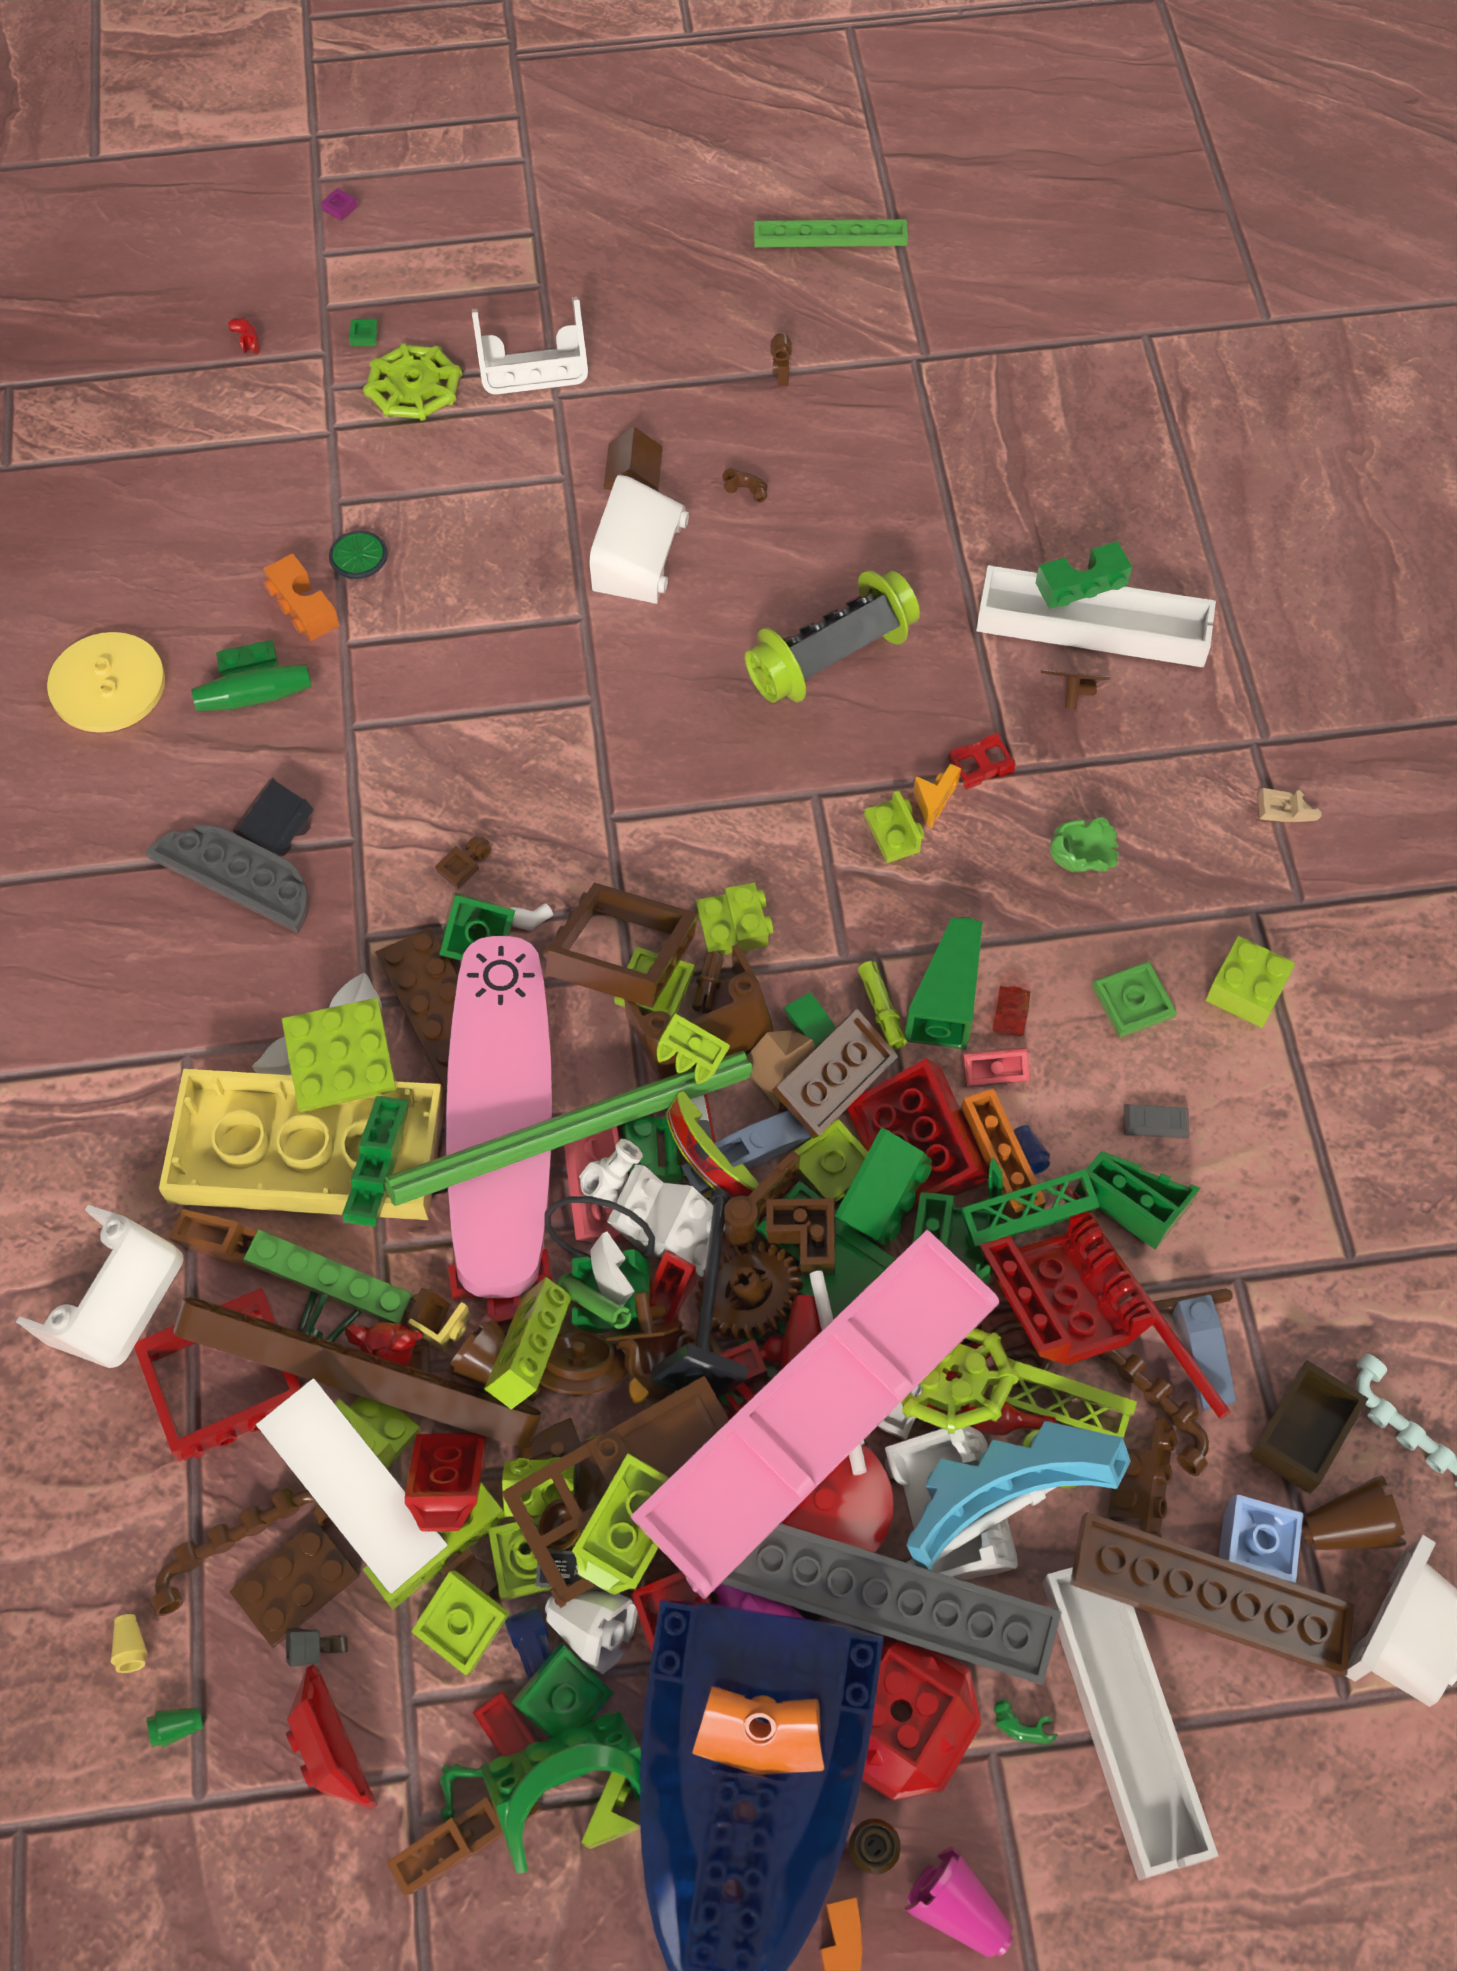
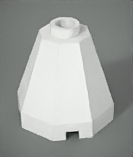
[545,1590,638,1674]

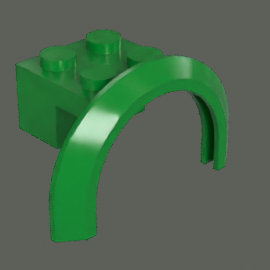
[913,1158,1003,1286]

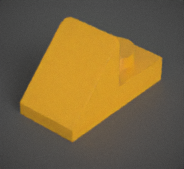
[913,764,961,829]

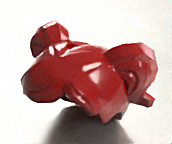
[345,1322,424,1366]

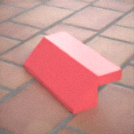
[564,1125,628,1243]

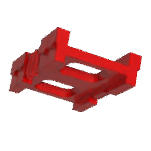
[948,733,1016,790]

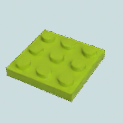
[282,997,397,1112]

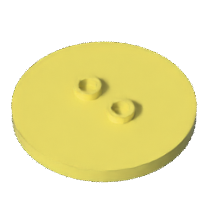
[47,632,165,732]

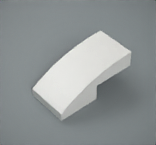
[590,1232,634,1306]

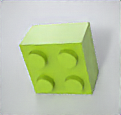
[1205,936,1296,1028]

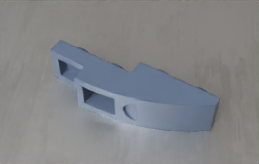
[681,1111,812,1195]

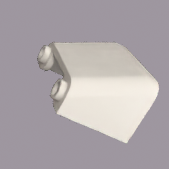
[590,475,689,604]
[884,1426,1018,1581]

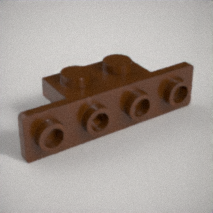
[1108,1418,1176,1538]

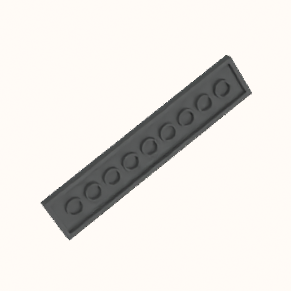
[720,1523,1061,1685]

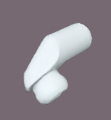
[510,903,553,931]

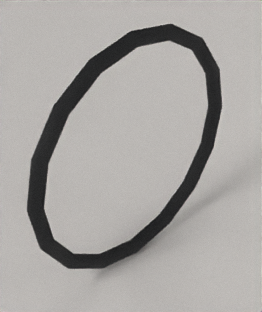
[544,1196,655,1261]

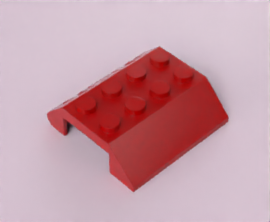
[979,1212,1157,1365]

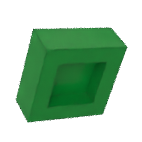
[349,319,379,346]

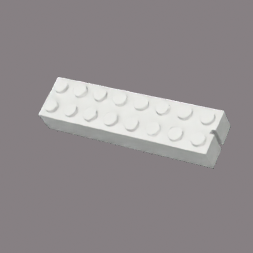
[976,565,1216,667]
[1042,1567,1218,1881]

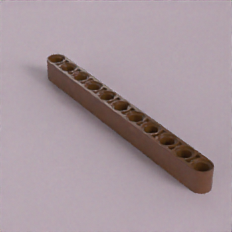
[173,1297,542,1448]

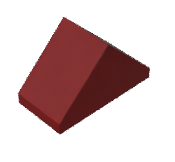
[650,1250,697,1321]

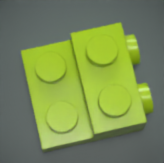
[696,882,773,955]

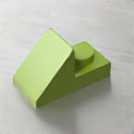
[581,1772,640,1849]

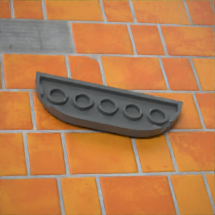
[146,825,308,933]

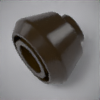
[849,1819,901,1874]

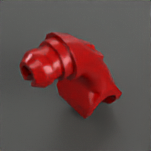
[228,317,260,354]

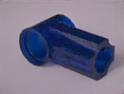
[505,1605,553,1681]

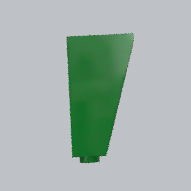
[905,917,983,1050]

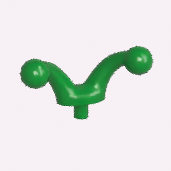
[440,1763,488,1821]

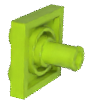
[488,1517,565,1601]

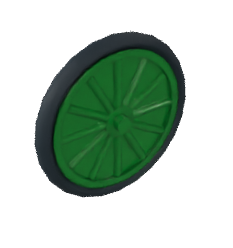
[329,531,388,579]

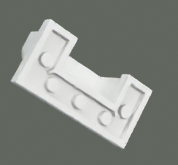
[1345,1535,1457,1707]

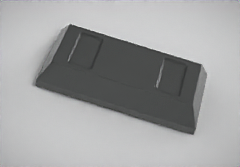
[1124,1104,1189,1138]

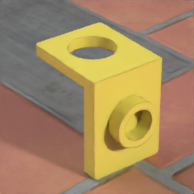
[408,1302,471,1353]

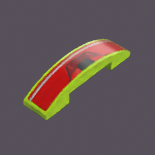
[666,1091,760,1199]

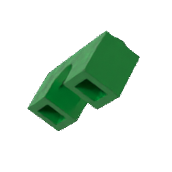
[1035,541,1132,609]

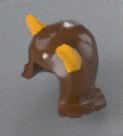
[616,1328,697,1403]

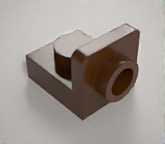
[441,1548,498,1596]

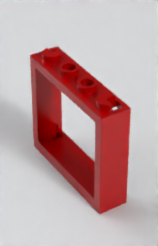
[134,1287,303,1462]

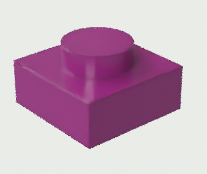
[321,188,358,221]

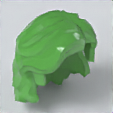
[1050,817,1119,872]

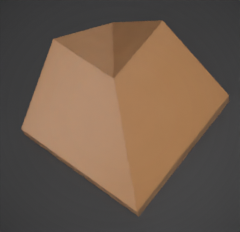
[746,1030,815,1112]

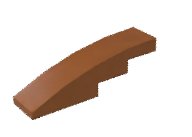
[386,1797,542,1897]

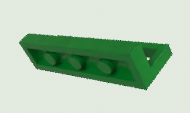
[960,1169,1100,1251]

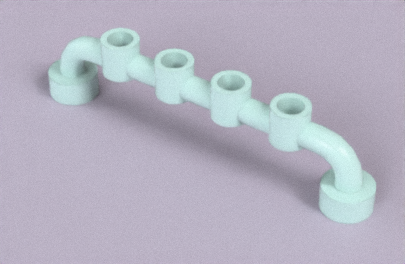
[1356,1353,1457,1487]

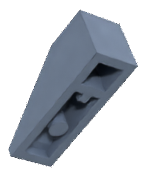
[1171,1295,1236,1411]

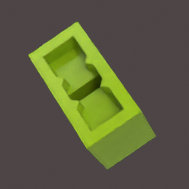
[502,1457,577,1517]

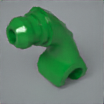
[993,1700,1058,1745]

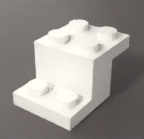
[607,1165,725,1277]

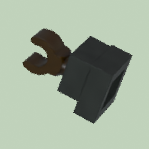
[286,1628,348,1667]

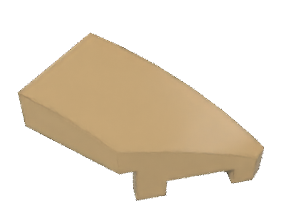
[1258,788,1322,822]

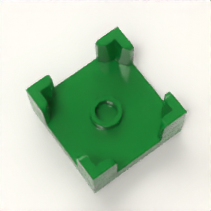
[572,1249,650,1333]

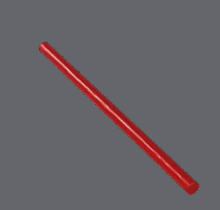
[1056,1184,1231,1419]

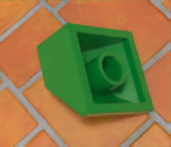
[439,892,515,960]

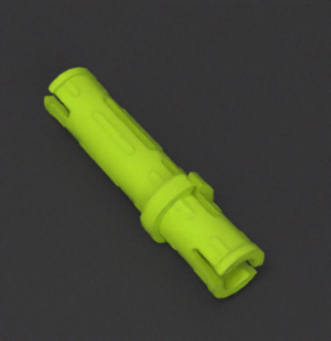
[858,961,908,1050]

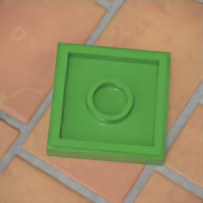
[1092,961,1177,1038]

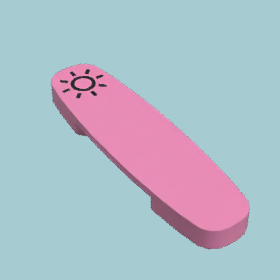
[446,936,552,1298]

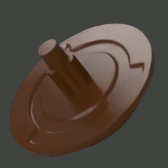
[540,1331,626,1397]

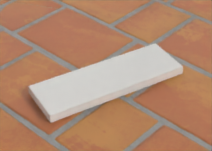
[256,1378,447,1594]

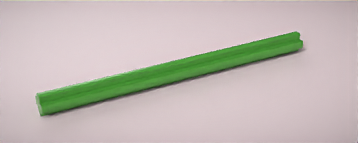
[384,1051,753,1206]

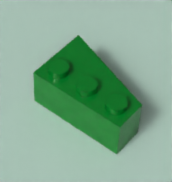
[1074,1151,1201,1250]

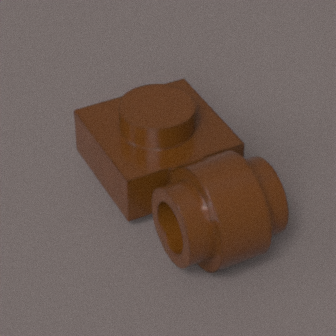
[770,333,792,386]

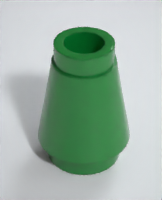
[146,1707,203,1748]

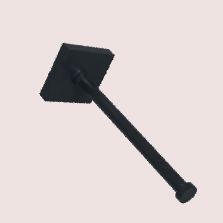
[650,1190,748,1398]

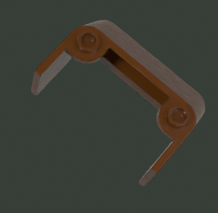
[624,944,774,1080]

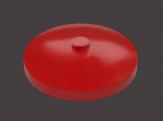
[781,1444,893,1553]

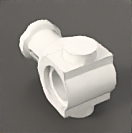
[579,1139,643,1208]

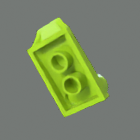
[572,1453,670,1596]

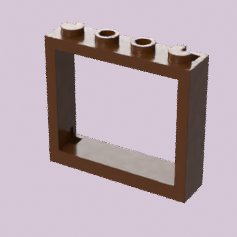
[543,882,698,1008]

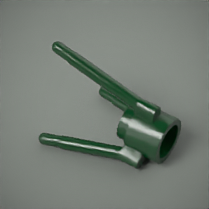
[297,1291,361,1342]

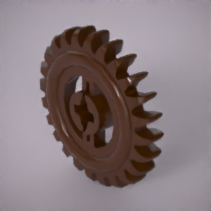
[695,1241,803,1340]

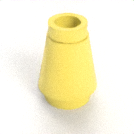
[111,1614,148,1673]

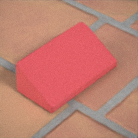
[961,1047,1030,1086]

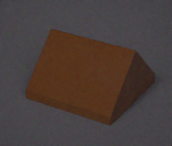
[604,426,663,491]

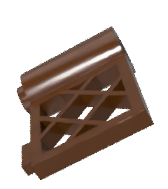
[724,1150,800,1250]

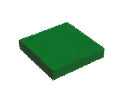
[512,1643,614,1739]

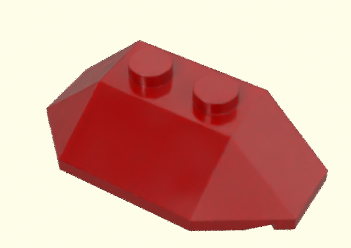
[286,1664,378,1809]

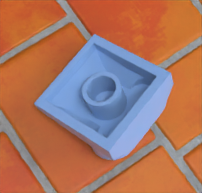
[1219,1494,1303,1584]

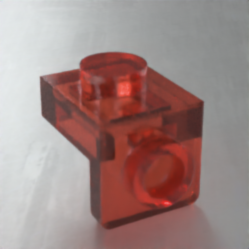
[993,986,1031,1036]

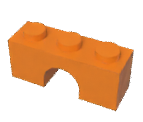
[263,553,340,642]

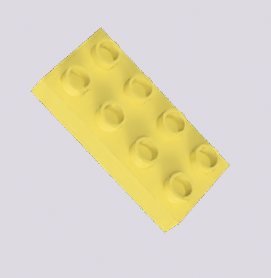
[159,1069,445,1220]

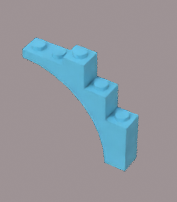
[907,1421,1131,1570]

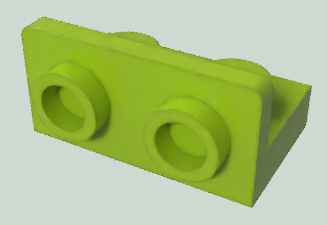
[864,790,924,863]

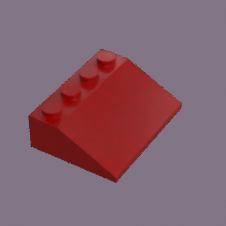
[847,1058,989,1213]

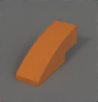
[820,1897,862,1971]

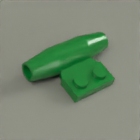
[191,640,312,712]

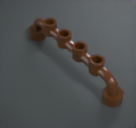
[1097,1348,1209,1477]
[151,1489,334,1616]

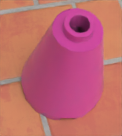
[905,1847,1013,1958]

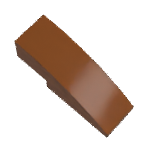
[169,1209,274,1275]

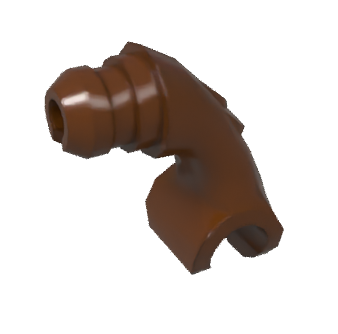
[722,468,768,502]

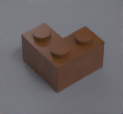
[766,1198,836,1276]

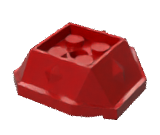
[819,1635,981,1801]

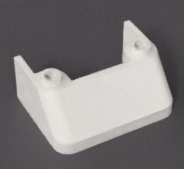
[472,297,588,394]
[16,1205,183,1368]

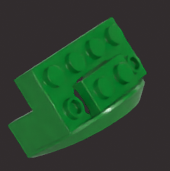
[481,1711,659,1873]

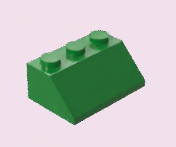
[835,1128,932,1248]

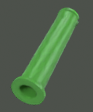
[556,1273,631,1329]

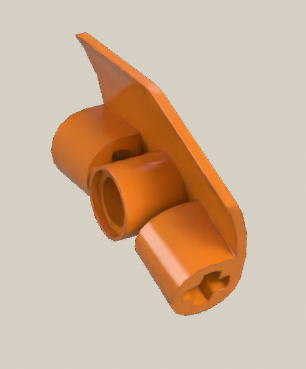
[692,1686,825,1774]

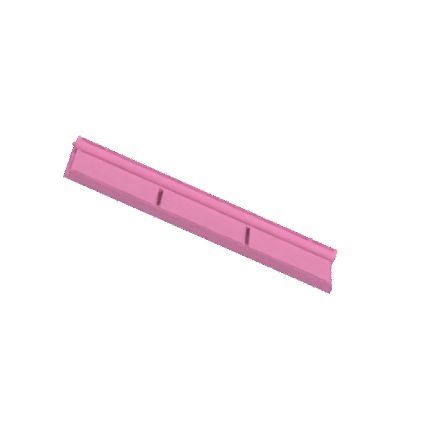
[630,1230,999,1599]

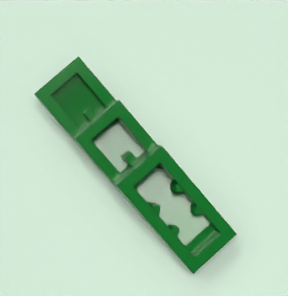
[342,1096,409,1227]

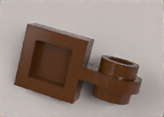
[435,836,492,889]

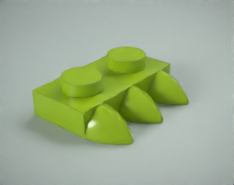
[657,1013,730,1084]

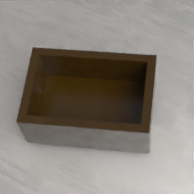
[1249,1360,1369,1494]

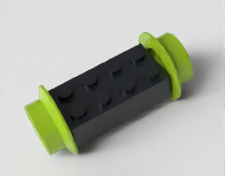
[744,570,920,703]

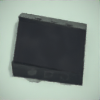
[233,778,314,856]

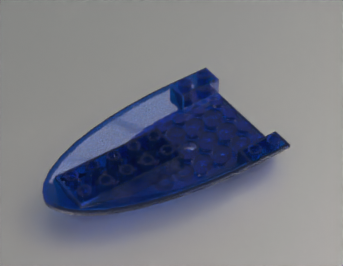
[640,1600,884,1971]

